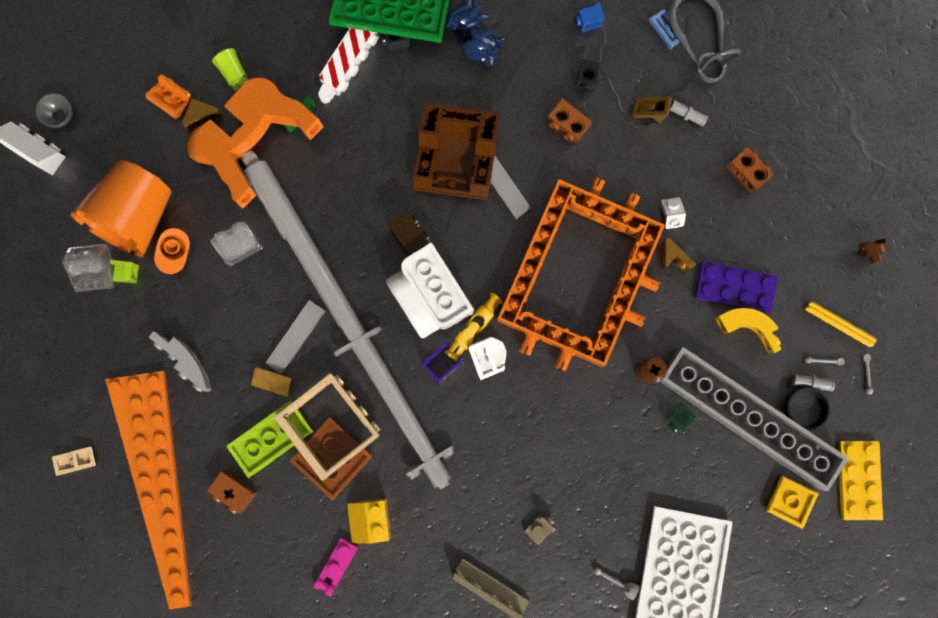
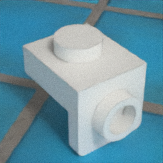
[661,197,686,229]

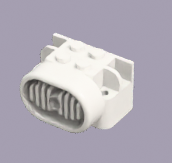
[386,243,474,338]

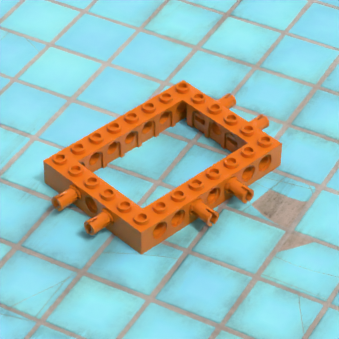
[497,177,665,372]

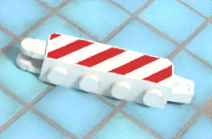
[318,28,378,104]

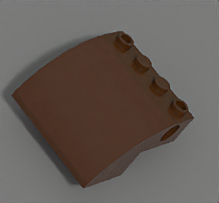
[413,102,500,200]

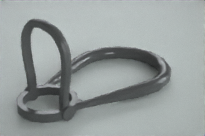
[668,0,741,83]

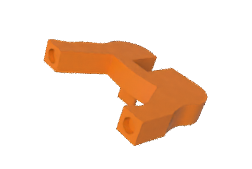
[187,78,324,209]

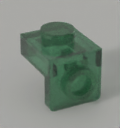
[666,403,697,434]

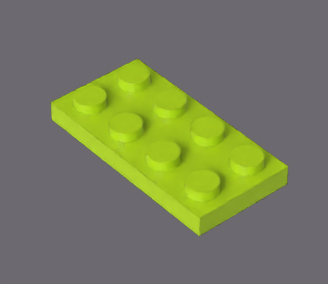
[226,400,314,478]

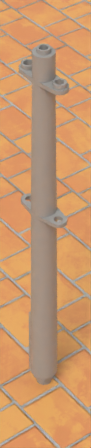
[240,151,454,490]

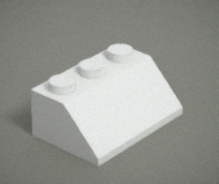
[0,122,65,175]

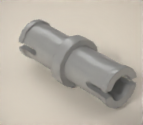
[669,99,708,127]
[792,374,835,392]

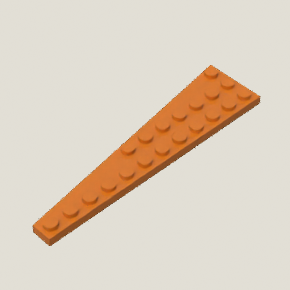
[105,371,192,609]

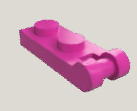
[314,537,358,597]

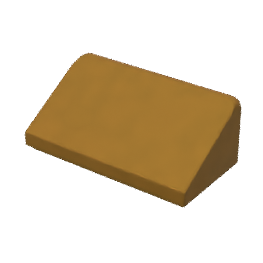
[251,366,294,397]

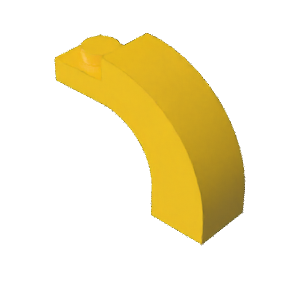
[714,308,781,354]

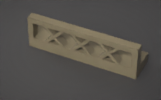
[452,558,529,618]

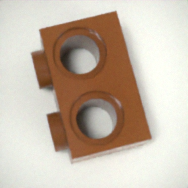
[547,99,592,144]
[726,147,774,194]

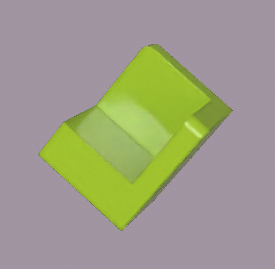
[110,260,139,284]

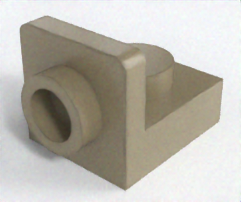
[524,514,556,545]

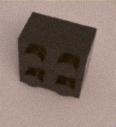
[388,212,431,257]

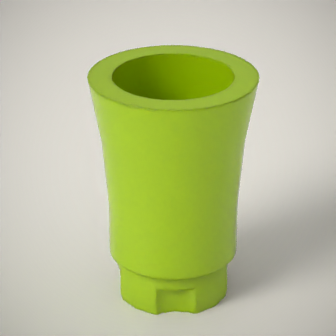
[212,48,248,93]

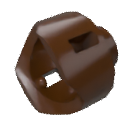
[859,238,889,264]

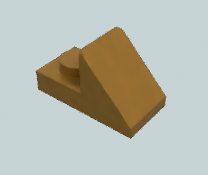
[632,96,672,123]
[662,237,696,272]

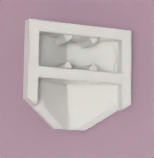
[468,336,507,380]

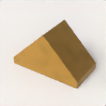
[182,99,223,132]

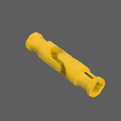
[444,292,504,362]

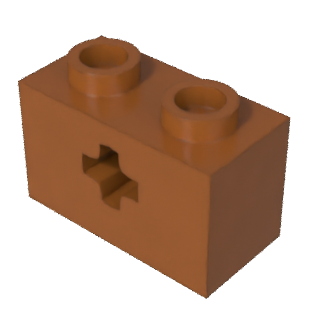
[207,470,257,514]

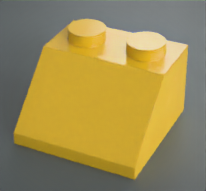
[347,498,391,543]

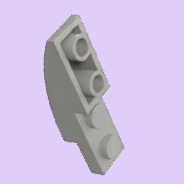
[149,331,211,392]

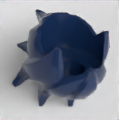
[446,0,489,41]
[462,27,504,67]

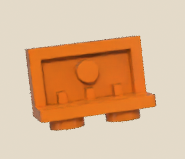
[146,74,191,119]

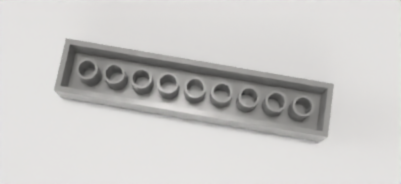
[659,347,849,491]

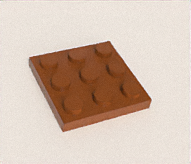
[290,417,373,501]

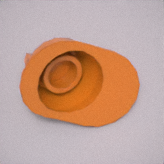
[154,228,190,274]

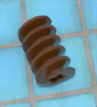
[635,357,667,383]

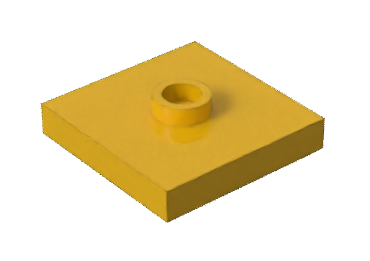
[765,476,819,529]

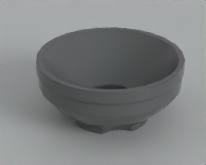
[36,93,73,128]

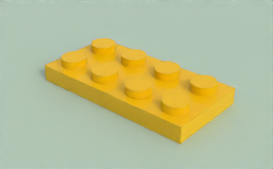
[838,441,883,520]

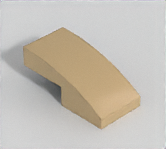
[52,446,96,476]

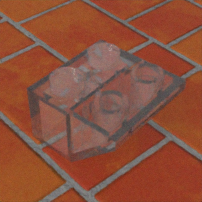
[210,221,264,266]
[62,244,114,292]

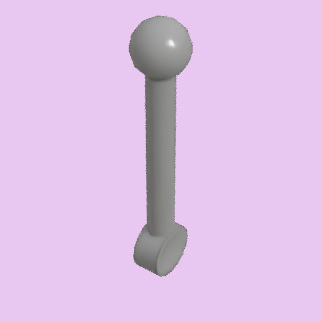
[862,354,874,394]
[804,356,845,366]

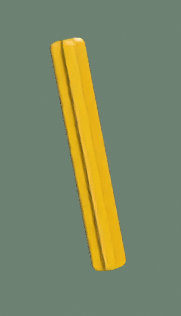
[805,301,877,347]

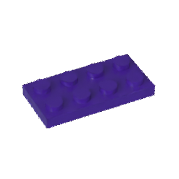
[695,261,778,314]

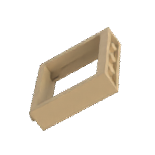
[274,373,381,481]

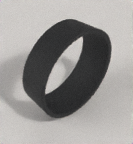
[785,387,830,430]

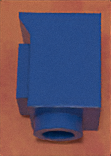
[574,2,605,32]

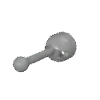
[594,567,640,600]

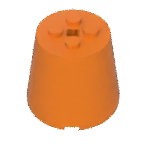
[71,160,172,257]

